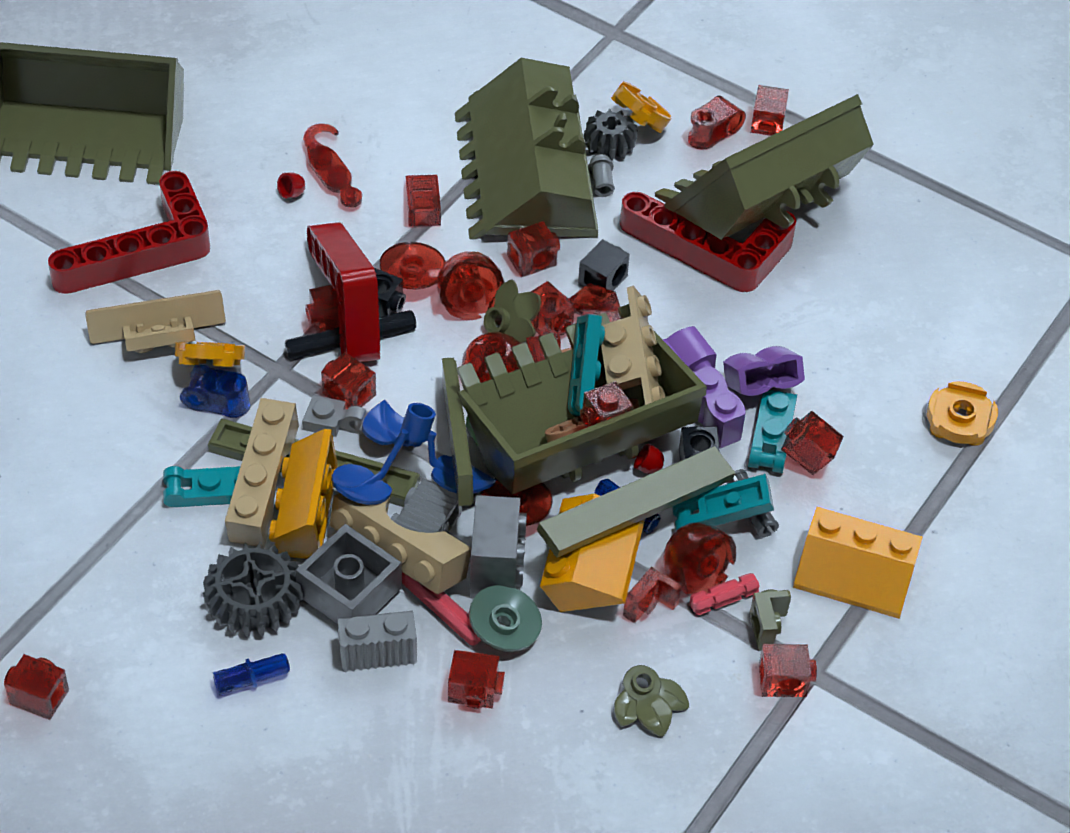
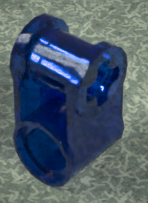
[180,365,251,418]

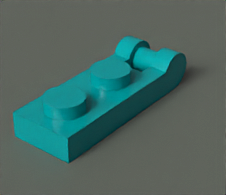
[568,314,605,416]
[748,390,797,473]
[163,466,241,507]
[672,474,774,538]

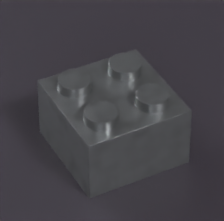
[470,495,527,599]
[295,524,402,624]

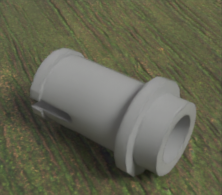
[588,154,615,197]

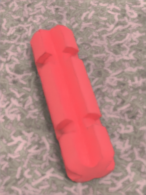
[690,573,760,615]

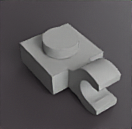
[302,395,366,437]

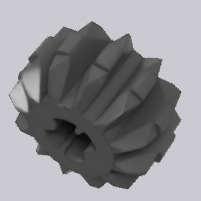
[584,108,638,160]

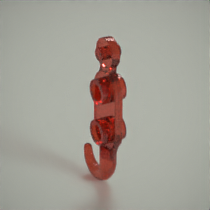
[303,123,363,208]

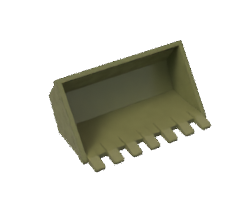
[0,42,184,185]
[454,57,598,240]
[655,94,874,240]
[457,304,707,494]

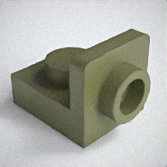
[749,589,791,651]

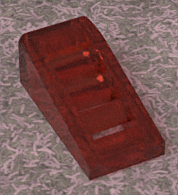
[405,175,441,227]

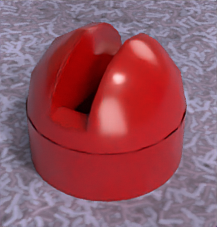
[277,172,306,199]
[634,443,664,474]

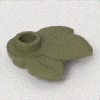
[484,279,541,344]
[614,665,689,737]

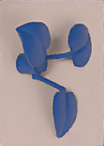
[331,400,496,505]

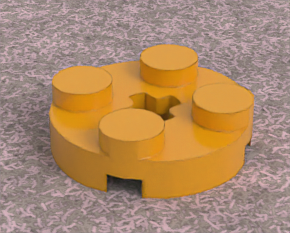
[611,81,672,133]
[175,342,245,367]
[927,381,998,446]

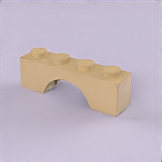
[225,398,299,548]
[329,493,472,594]

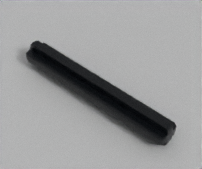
[285,310,416,359]

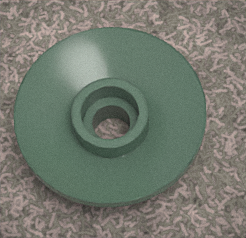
[469,585,542,652]

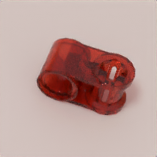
[688,95,746,150]

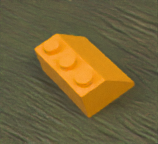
[269,429,338,559]
[540,494,645,612]
[793,506,923,619]

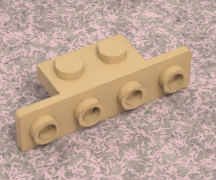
[601,285,665,405]
[85,290,226,353]

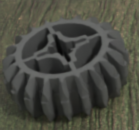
[203,542,304,637]

